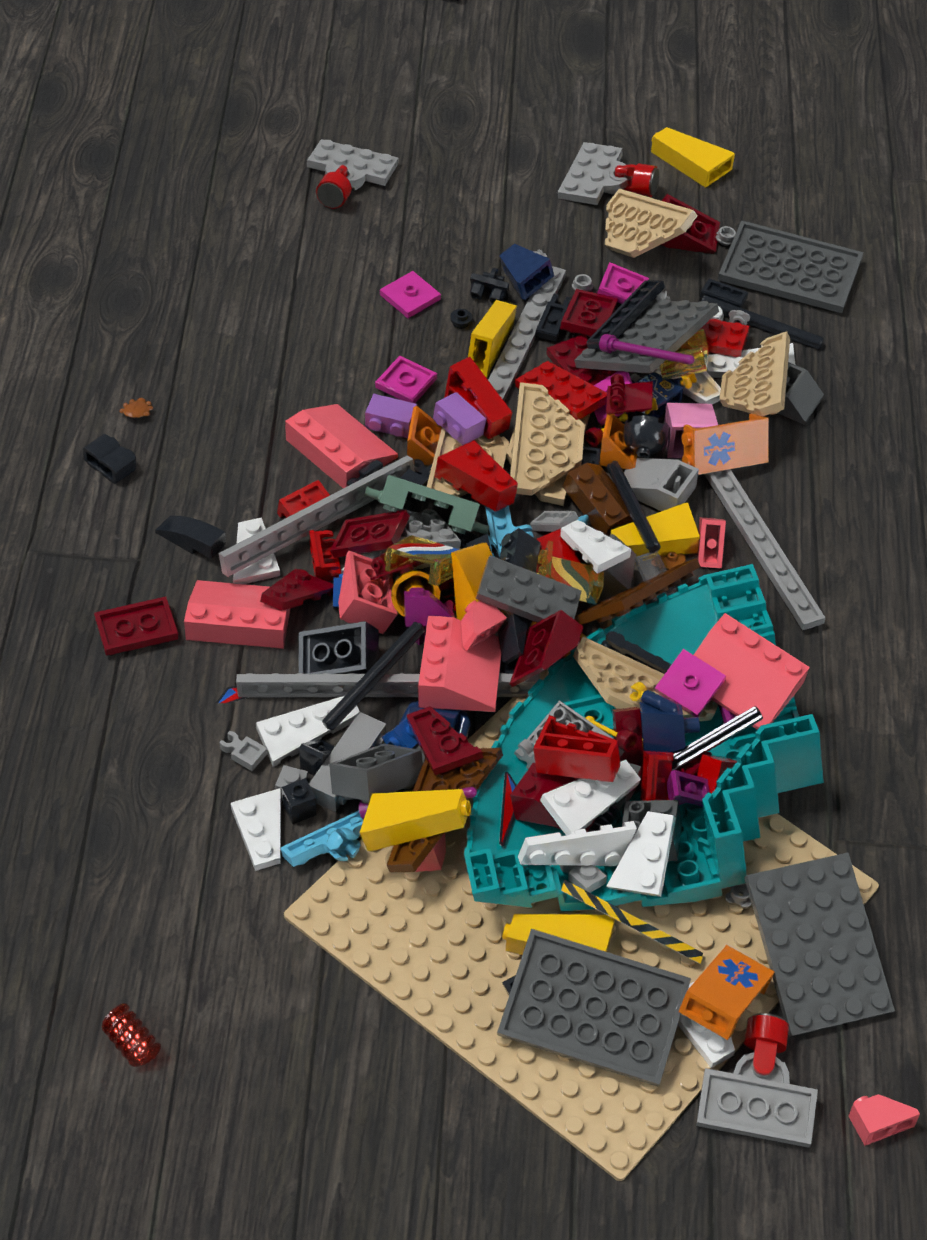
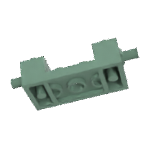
[364,475,489,535]

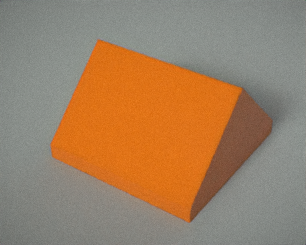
[407,405,442,465]
[599,414,637,469]

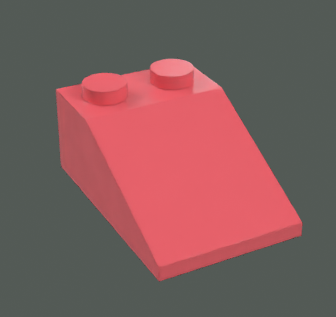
[338,551,397,634]

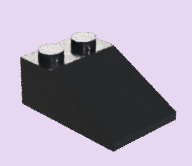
[299,621,379,674]

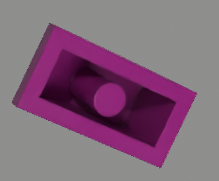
[404,587,455,627]

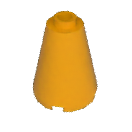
[391,569,440,617]

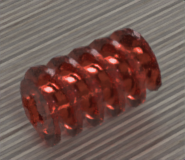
[101,1003,161,1067]

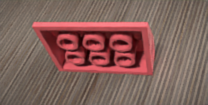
[285,404,398,488]
[184,580,290,649]
[694,613,810,730]
[418,616,501,712]

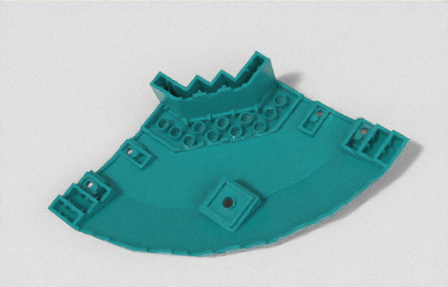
[464,564,823,911]

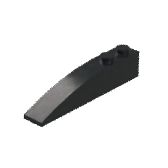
[497,528,541,665]

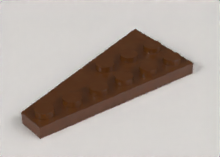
[574,558,701,625]
[387,748,503,872]

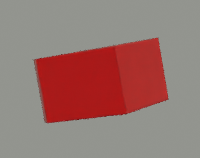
[697,754,737,794]

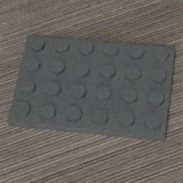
[718,220,864,313]
[574,299,719,373]
[744,853,895,1037]
[497,929,691,1087]

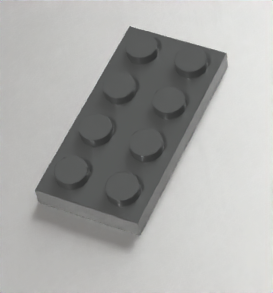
[476,555,582,623]

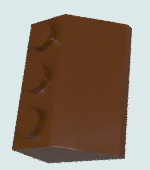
[562,463,633,537]

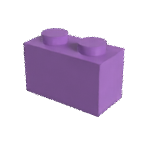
[433,392,487,445]
[365,394,417,438]

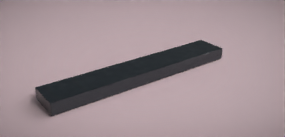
[587,280,665,349]

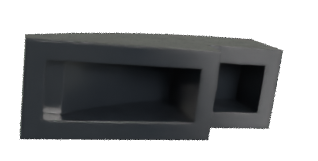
[155,516,226,559]

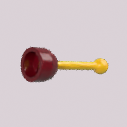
[584,413,628,447]
[585,716,638,752]

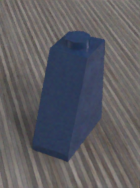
[499,244,555,300]

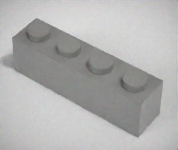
[309,712,386,812]

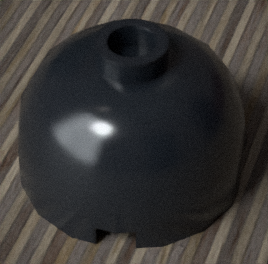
[623,415,670,458]

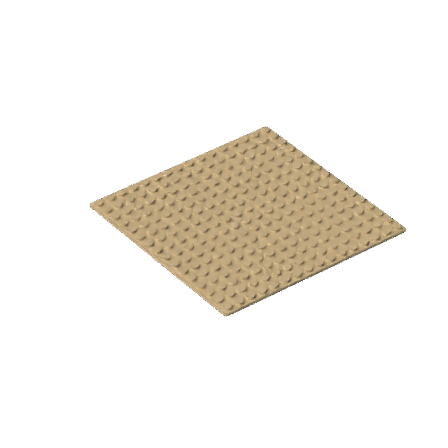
[284,668,879,1181]

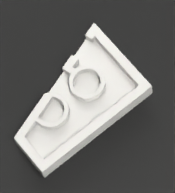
[653,351,721,404]
[233,518,280,584]
[560,520,631,574]
[231,788,281,871]
[606,812,676,897]
[678,981,735,1068]

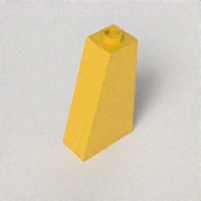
[651,127,735,188]
[468,300,517,378]
[611,503,700,561]
[359,789,471,851]
[502,914,615,955]

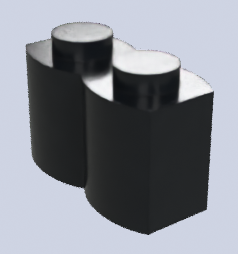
[83,434,136,484]

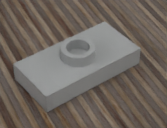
[530,511,579,532]

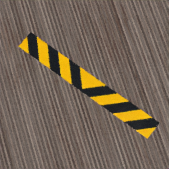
[561,879,703,964]

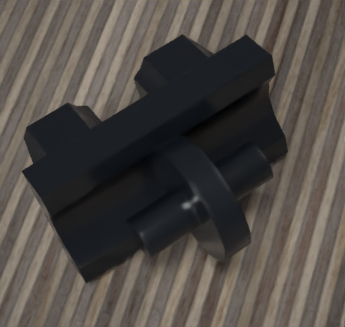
[470,268,510,304]

